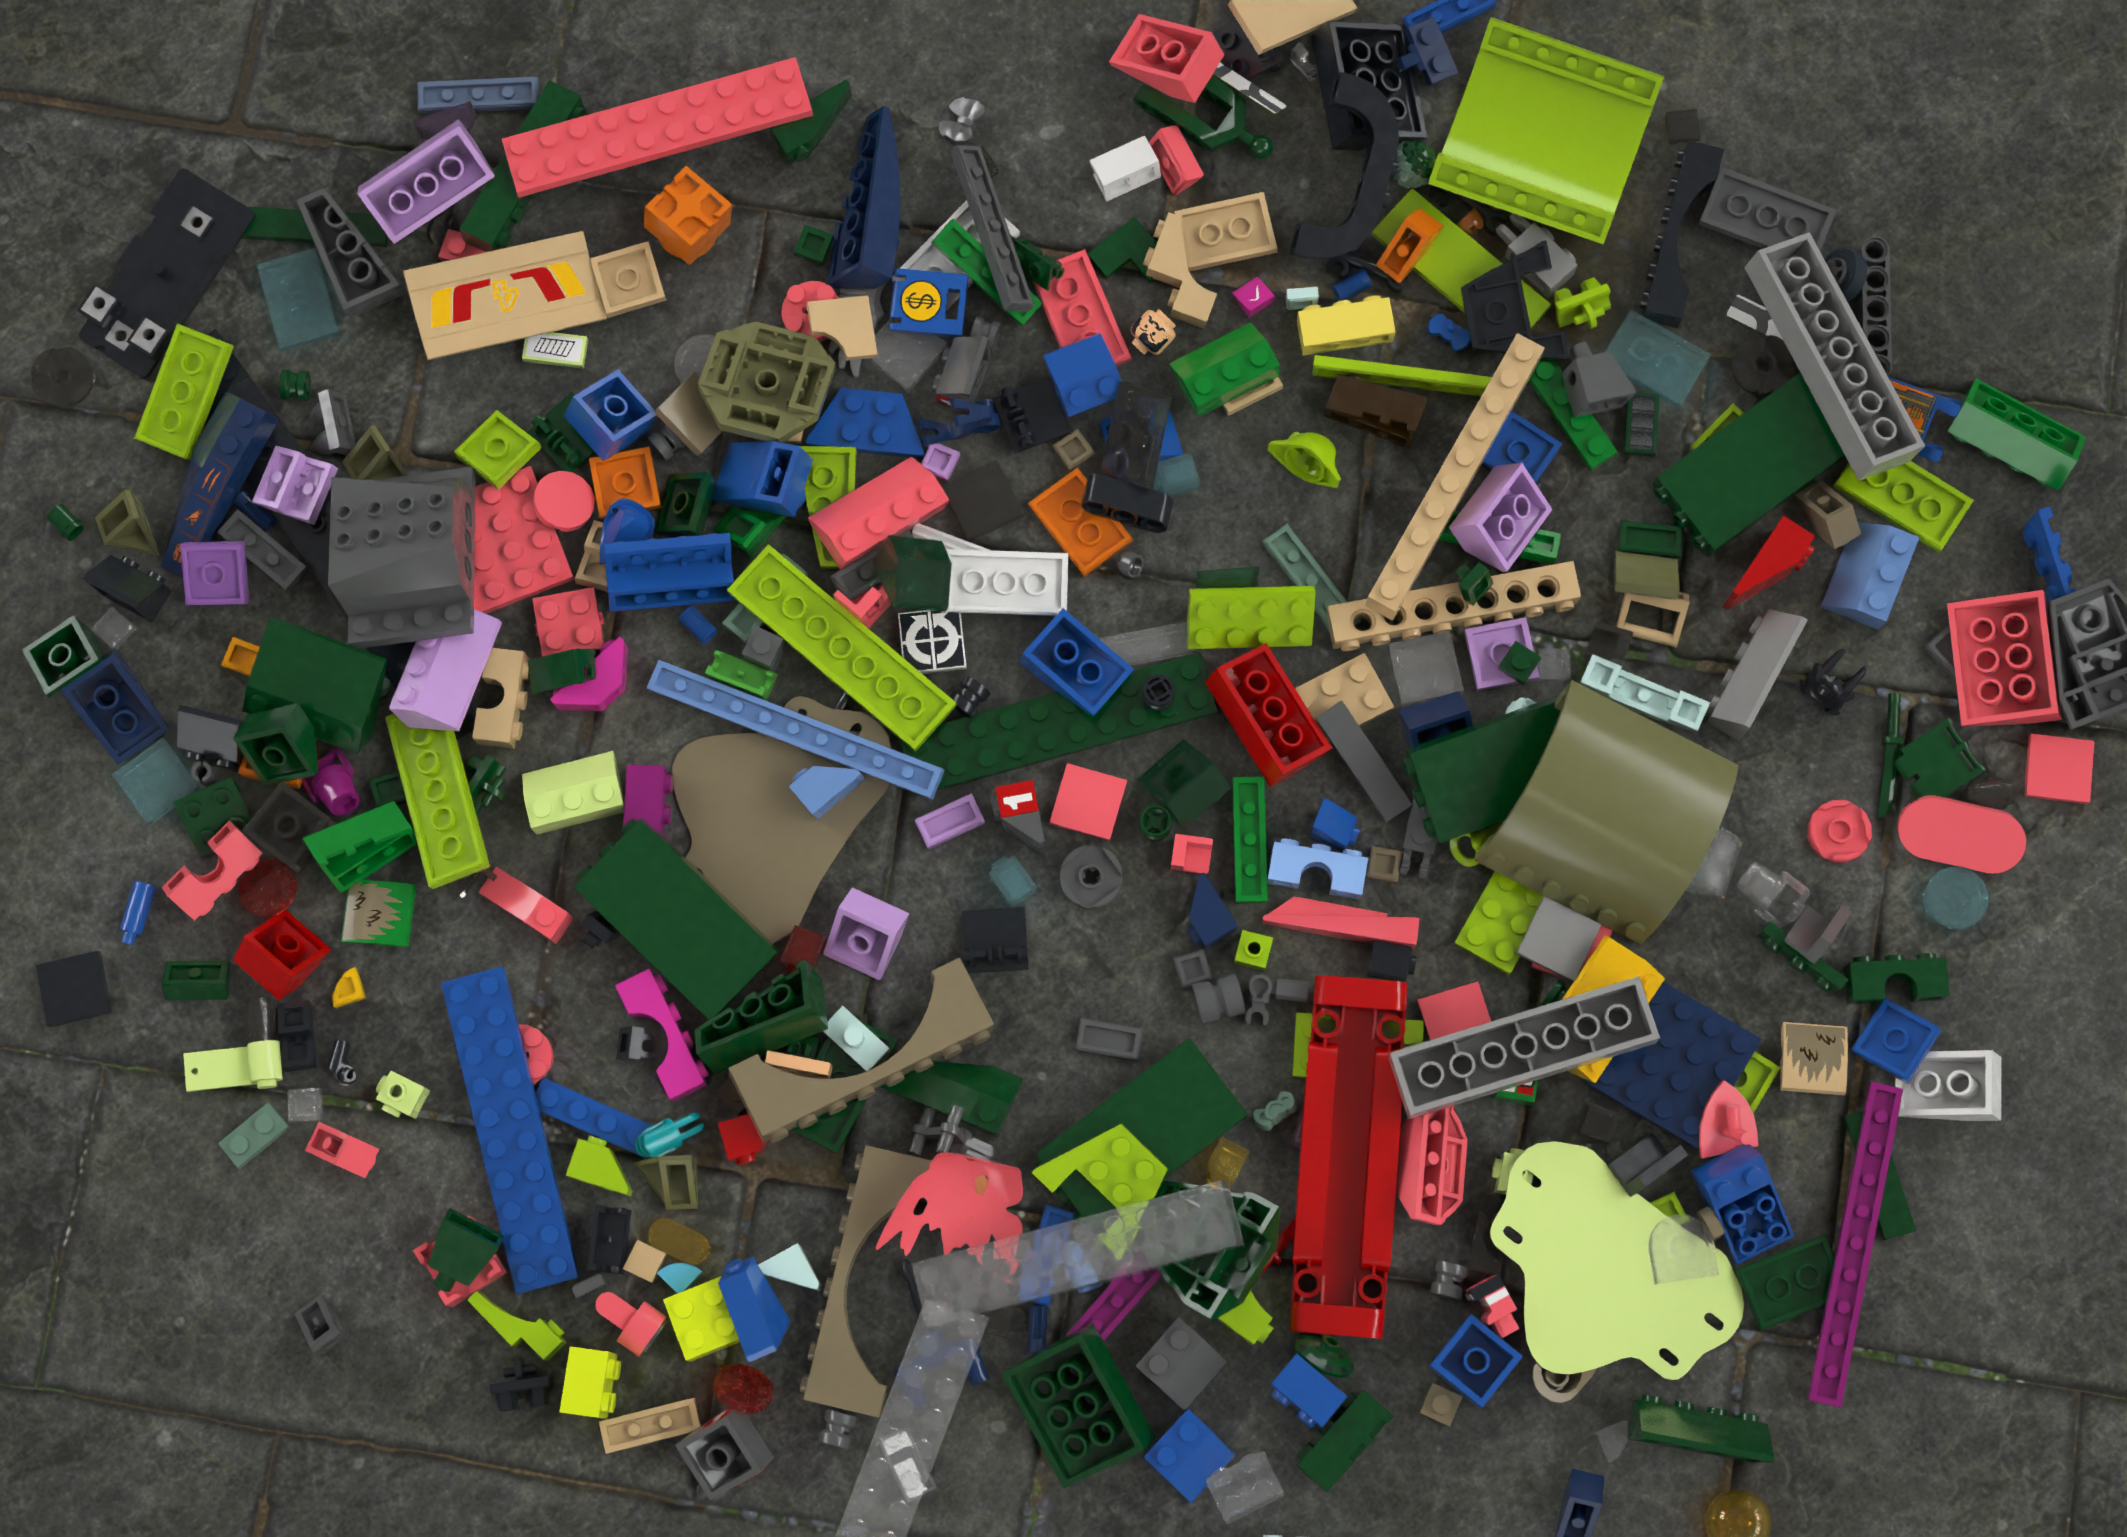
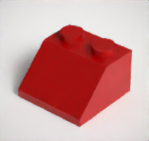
[233,909,331,1001]

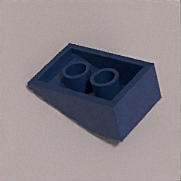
[61,648,170,765]

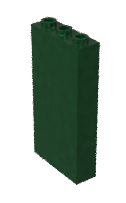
[1652,372,1846,557]
[1403,695,1560,843]
[574,818,780,1020]
[1035,1038,1248,1233]

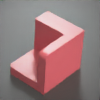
[1171,834,1213,875]

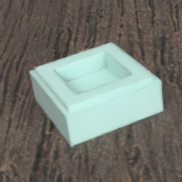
[1286,287,1319,310]

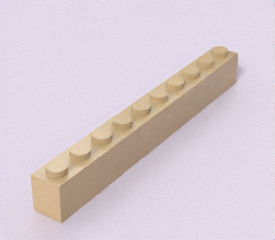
[1365,333,1545,621]

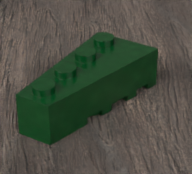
[694,959,828,1074]

